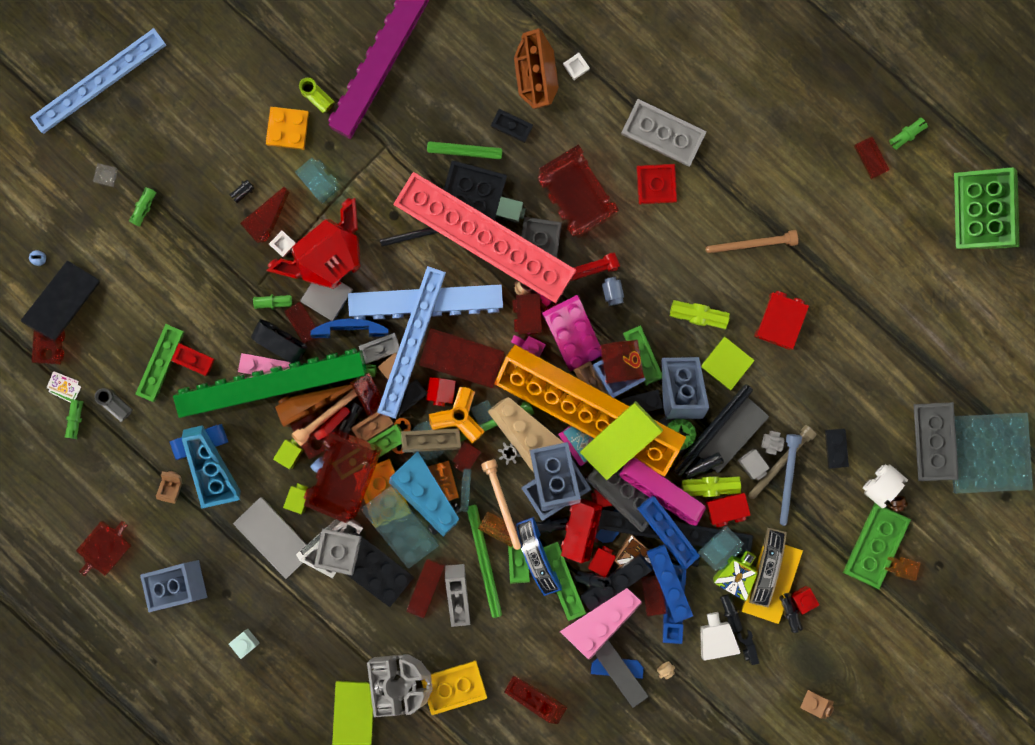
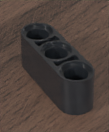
[251,319,307,363]

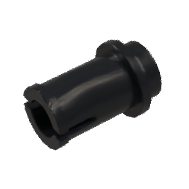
[229,180,254,203]

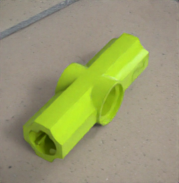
[669,300,730,329]
[681,476,741,497]

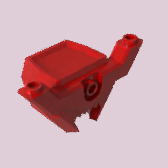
[266,198,361,289]

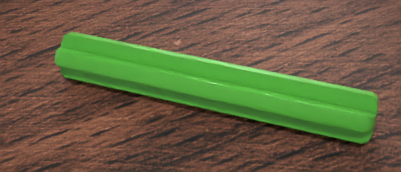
[427,142,502,159]

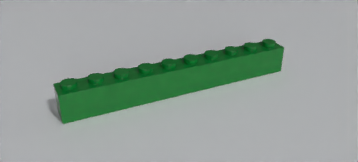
[173,348,367,418]

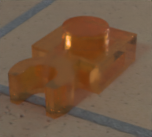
[885,557,921,581]

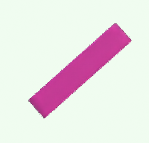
[619,458,706,526]

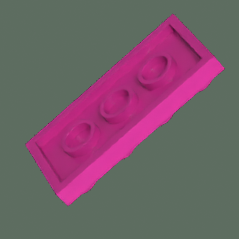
[542,295,604,372]

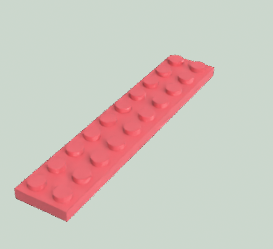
[393,172,576,303]

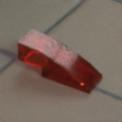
[406,558,445,618]

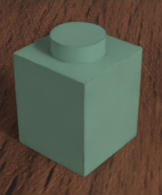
[496,197,526,223]

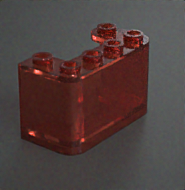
[537,144,619,238]
[304,430,382,523]

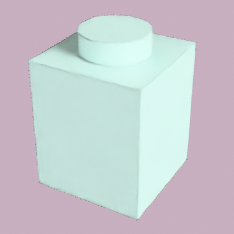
[229,629,260,659]

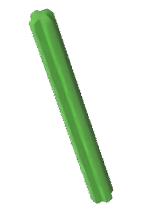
[467,505,502,618]

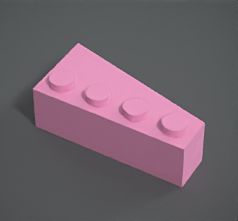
[560,588,642,660]

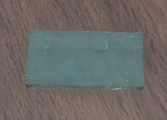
[361,485,439,569]

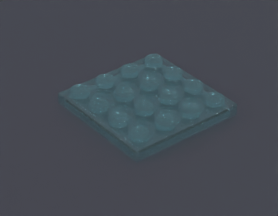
[953,413,1033,494]

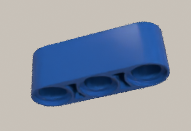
[170,424,228,460]

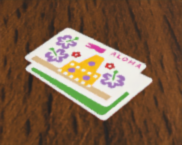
[47,372,81,403]

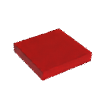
[636,164,677,205]

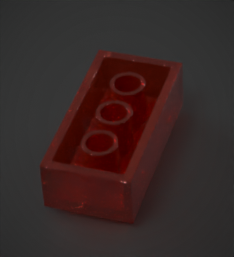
[419,328,504,389]

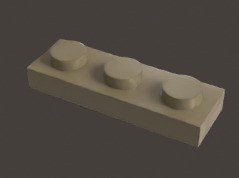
[401,429,461,452]

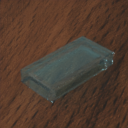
[460,469,471,512]

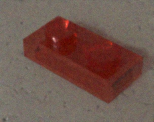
[351,373,382,416]

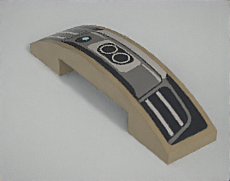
[749,527,787,607]

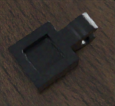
[737,630,760,665]

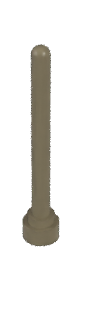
[748,425,817,499]

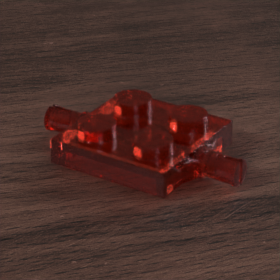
[76,521,132,576]

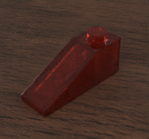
[240,186,290,243]
[504,675,567,724]

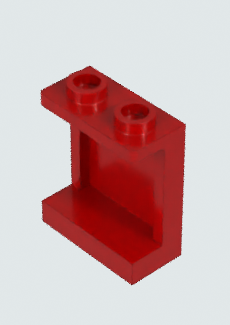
[754,291,809,350]

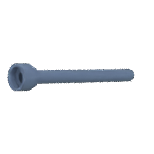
[780,434,802,526]

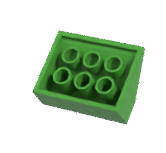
[954,167,1020,249]

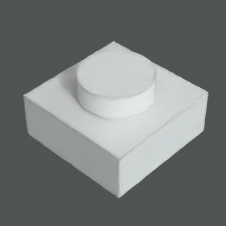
[563,53,590,80]
[269,230,296,258]

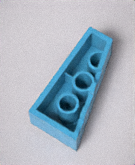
[182,425,241,508]
[389,452,459,537]

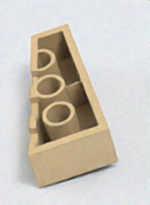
[487,397,564,473]

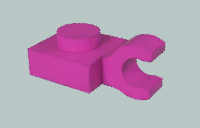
[511,335,546,357]

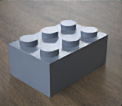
[521,459,592,521]

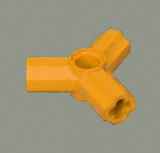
[429,387,485,444]

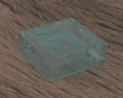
[471,400,493,425]

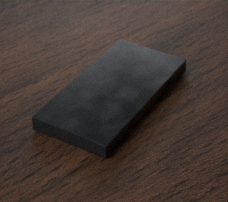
[21,261,100,342]

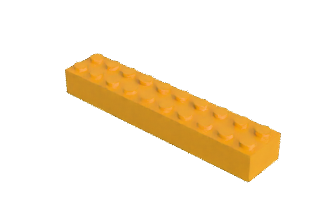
[494,345,686,477]

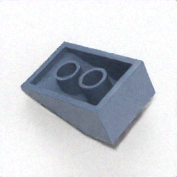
[661,357,709,420]
[529,442,581,511]
[140,560,207,612]

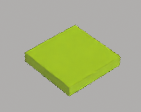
[701,337,755,390]

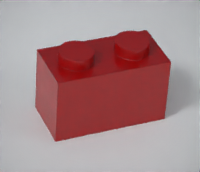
[705,492,751,527]

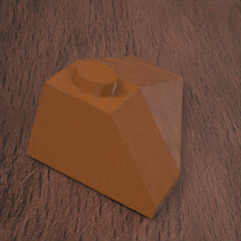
[275,384,355,427]

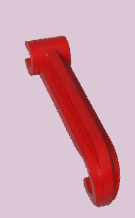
[571,252,620,281]

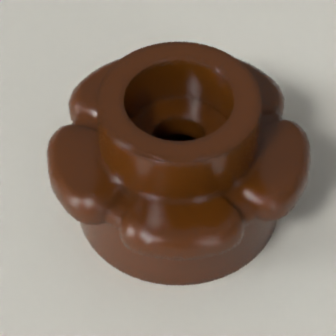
[888,496,908,511]

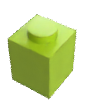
[273,438,304,469]
[283,483,312,514]

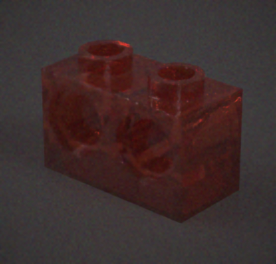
[32,330,65,365]
[291,414,332,459]

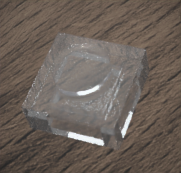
[93,163,118,187]

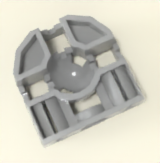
[367,654,433,717]

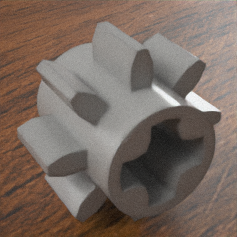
[762,431,784,455]
[498,443,521,465]

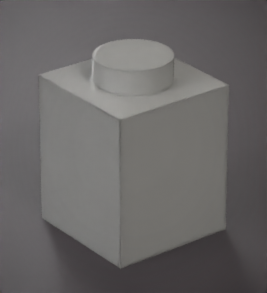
[738,449,769,480]

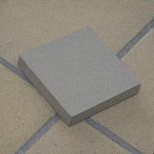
[300,281,353,321]
[314,528,361,575]

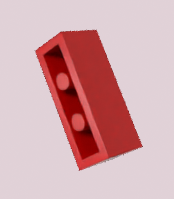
[561,498,603,563]

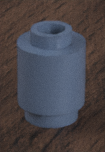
[602,277,625,306]

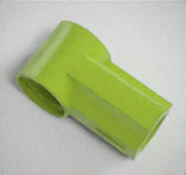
[299,78,335,114]

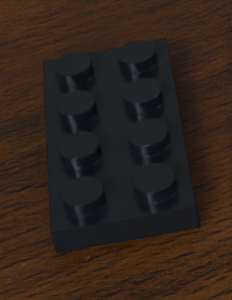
[346,531,414,607]

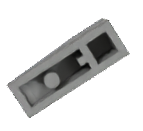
[445,564,470,627]

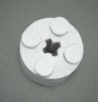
[863,464,908,509]

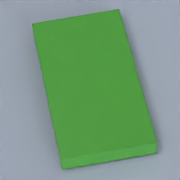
[843,503,911,589]

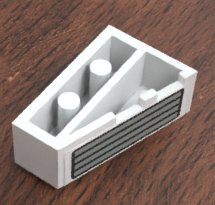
[296,514,363,578]

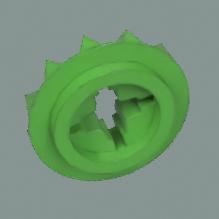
[667,419,696,450]

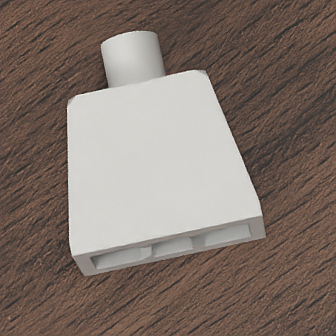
[700,612,740,660]

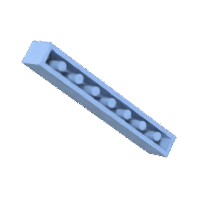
[348,285,503,320]

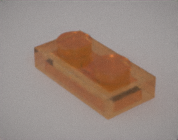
[478,511,517,547]

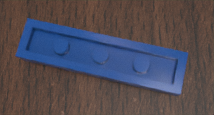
[637,496,700,569]
[646,545,693,623]

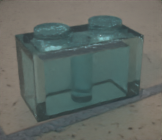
[295,157,339,204]
[697,526,744,571]

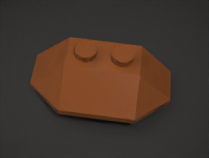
[514,28,559,109]

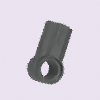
[94,388,133,422]

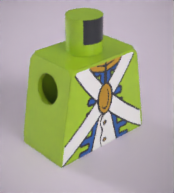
[713,551,757,601]

